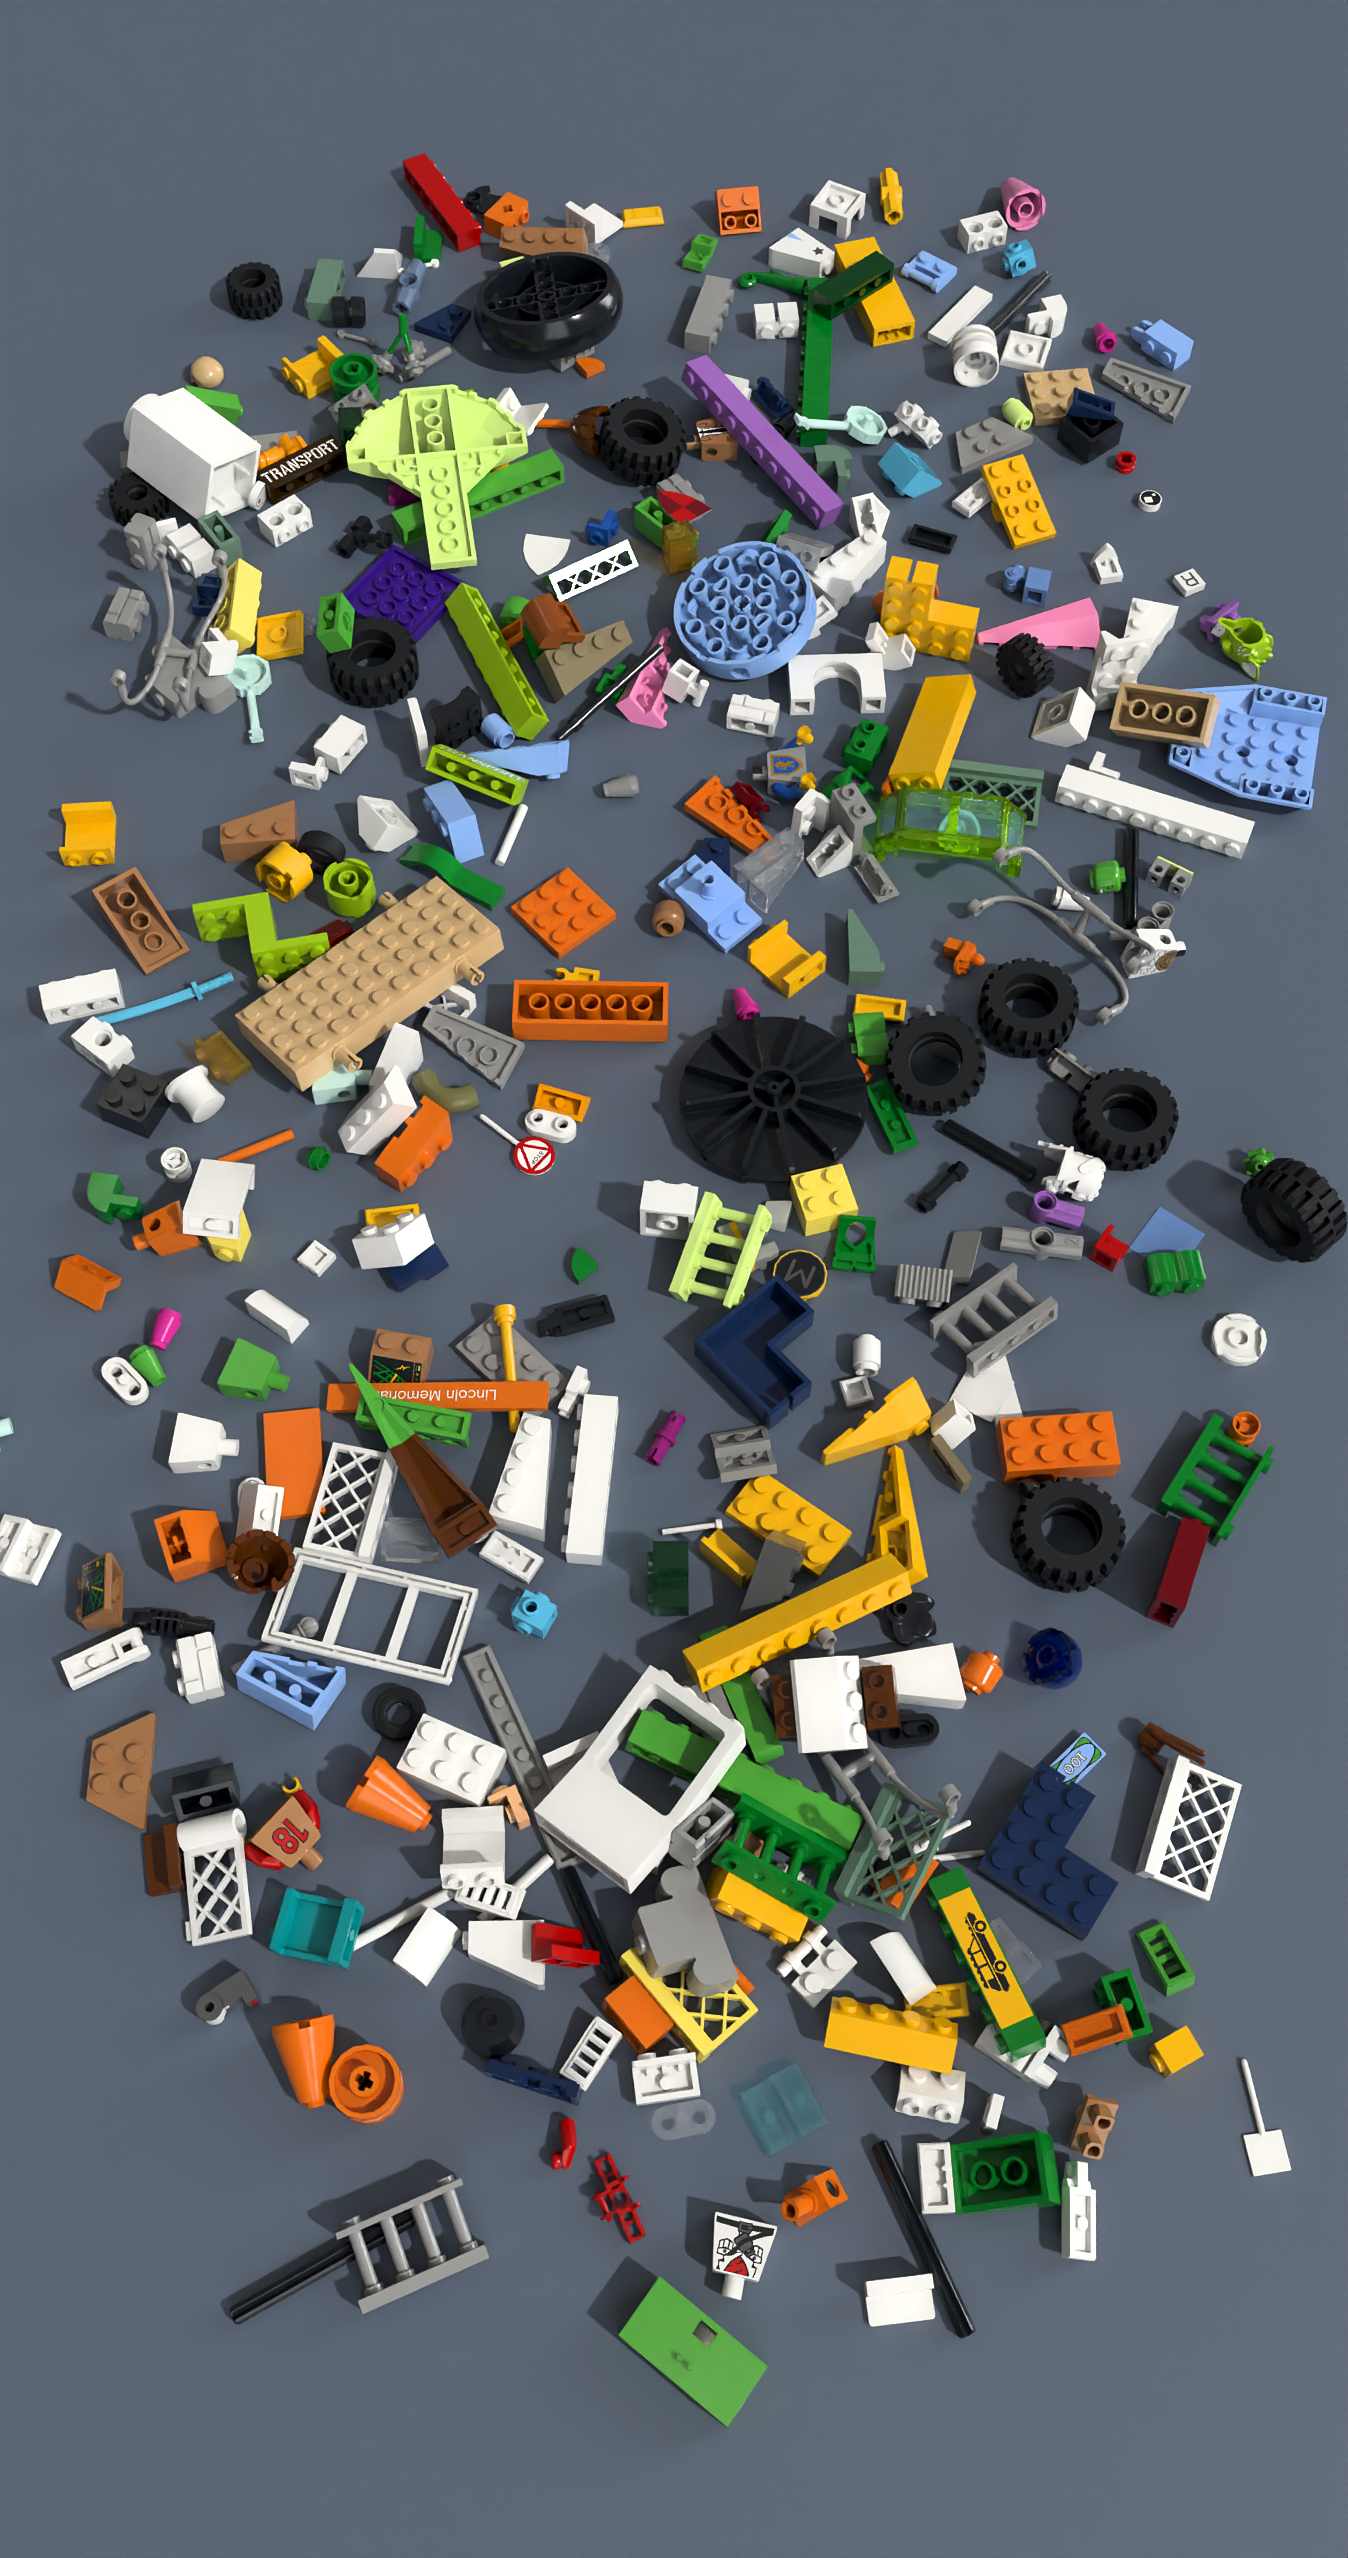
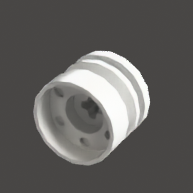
[951,324,999,387]

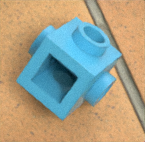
[1001,239,1037,277]
[510,1590,558,1640]

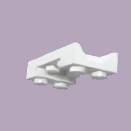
[1086,623,1153,711]

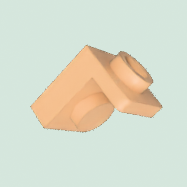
[487,1785,531,1830]

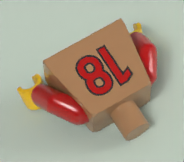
[229,1777,324,1872]

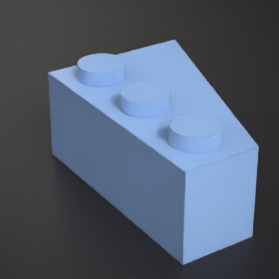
[422,779,484,863]
[236,1651,346,1731]

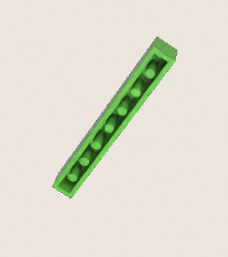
[391,449,565,547]
[625,1709,864,1852]

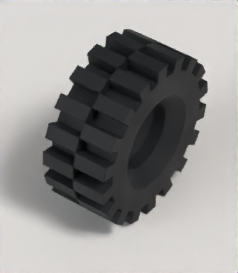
[108,472,169,527]
[996,633,1055,698]

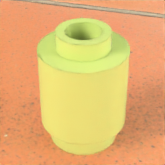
[1002,398,1033,430]

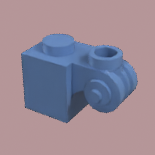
[1002,564,1052,608]

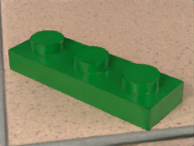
[867,1079,918,1155]

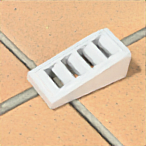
[454,1883,526,1920]
[559,2015,622,2092]

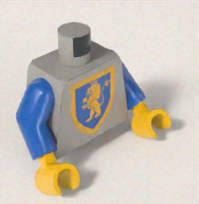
[752,725,817,801]

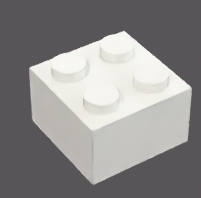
[640,1180,698,1240]

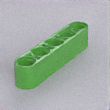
[698,1624,784,1765]

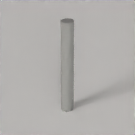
[396,346,452,384]

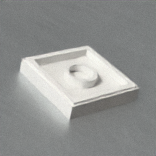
[1000,330,1052,372]
[407,697,429,767]

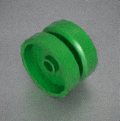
[329,353,380,403]

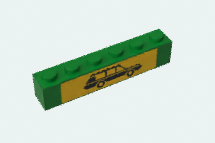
[925,1866,1046,2063]

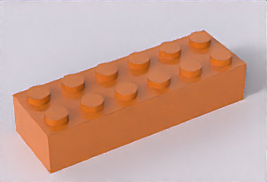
[512,980,668,1042]

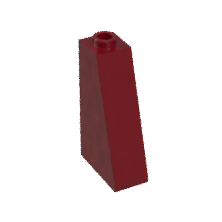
[1145,1517,1211,1628]

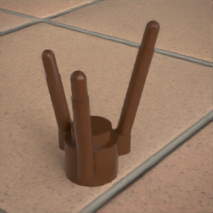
[1137,1721,1205,1775]

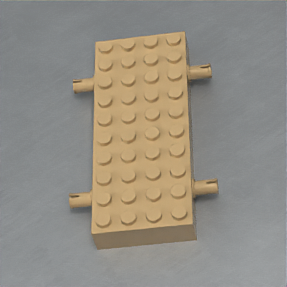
[235,876,504,1092]

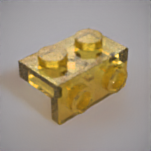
[194,1031,253,1086]

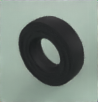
[372,1686,426,1741]

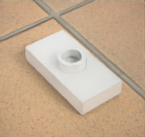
[952,477,992,518]
[479,1530,544,1585]
[917,2142,955,2215]

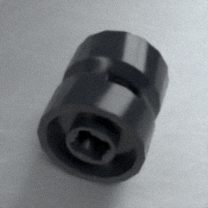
[332,296,366,326]

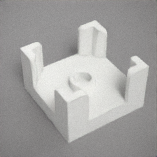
[809,180,866,240]

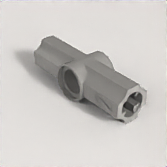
[999,1226,1084,1261]

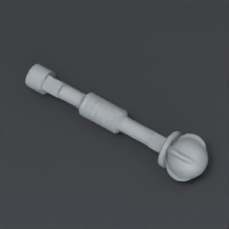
[230,1617,319,1676]

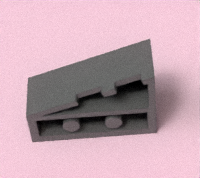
[737,1530,807,1622]

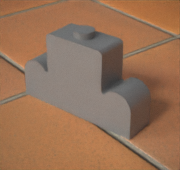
[145,636,237,718]
[632,1865,739,1997]

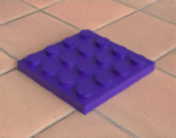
[344,544,467,644]

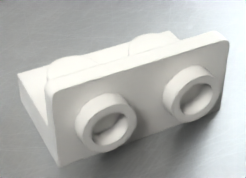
[790,788,831,842]

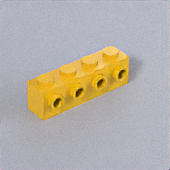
[824,1997,958,2074]

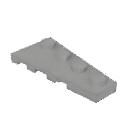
[1101,357,1191,423]
[422,1005,525,1090]

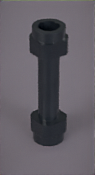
[915,1161,969,1214]

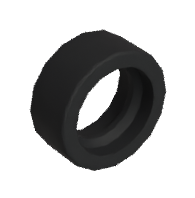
[296,830,346,875]

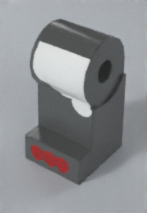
[196,1970,262,2025]

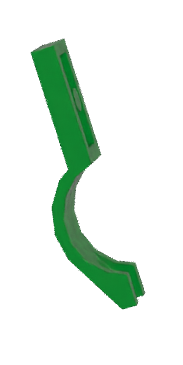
[399,843,505,911]

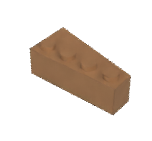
[499,226,589,260]

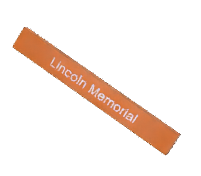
[326,1381,549,1413]

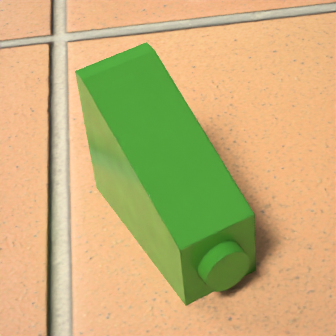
[185,385,243,426]

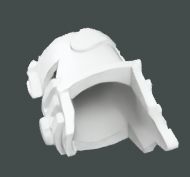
[1036,1140,1106,1202]

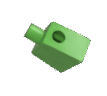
[217,1338,290,1401]

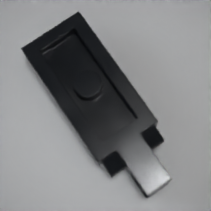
[537,1295,615,1338]

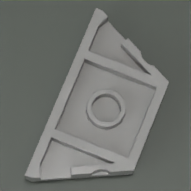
[955,417,1034,474]

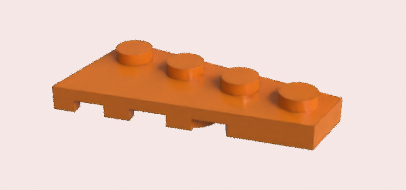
[684,775,775,861]

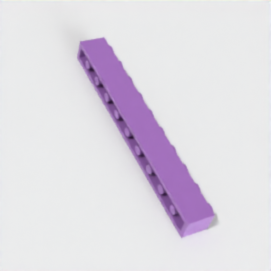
[681,355,845,529]

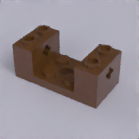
[771,1664,901,1739]

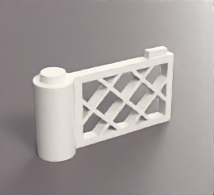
[177,1809,253,1947]

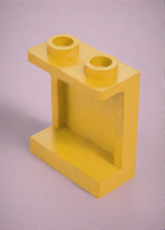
[281,335,344,400]

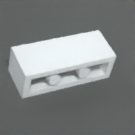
[39,969,125,1025]

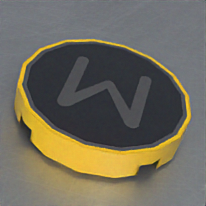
[773,1250,827,1301]

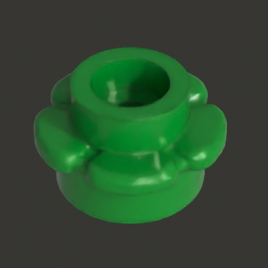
[306,1146,331,1171]

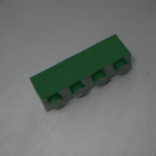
[813,250,894,321]

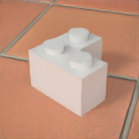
[352,1212,434,1269]

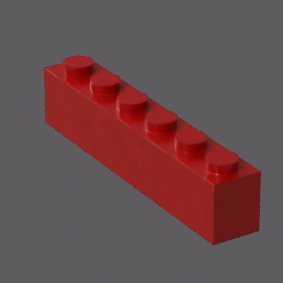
[403,153,482,252]

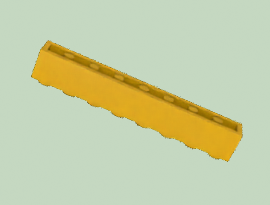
[682,1552,912,1693]

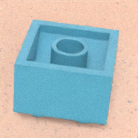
[878,442,942,498]

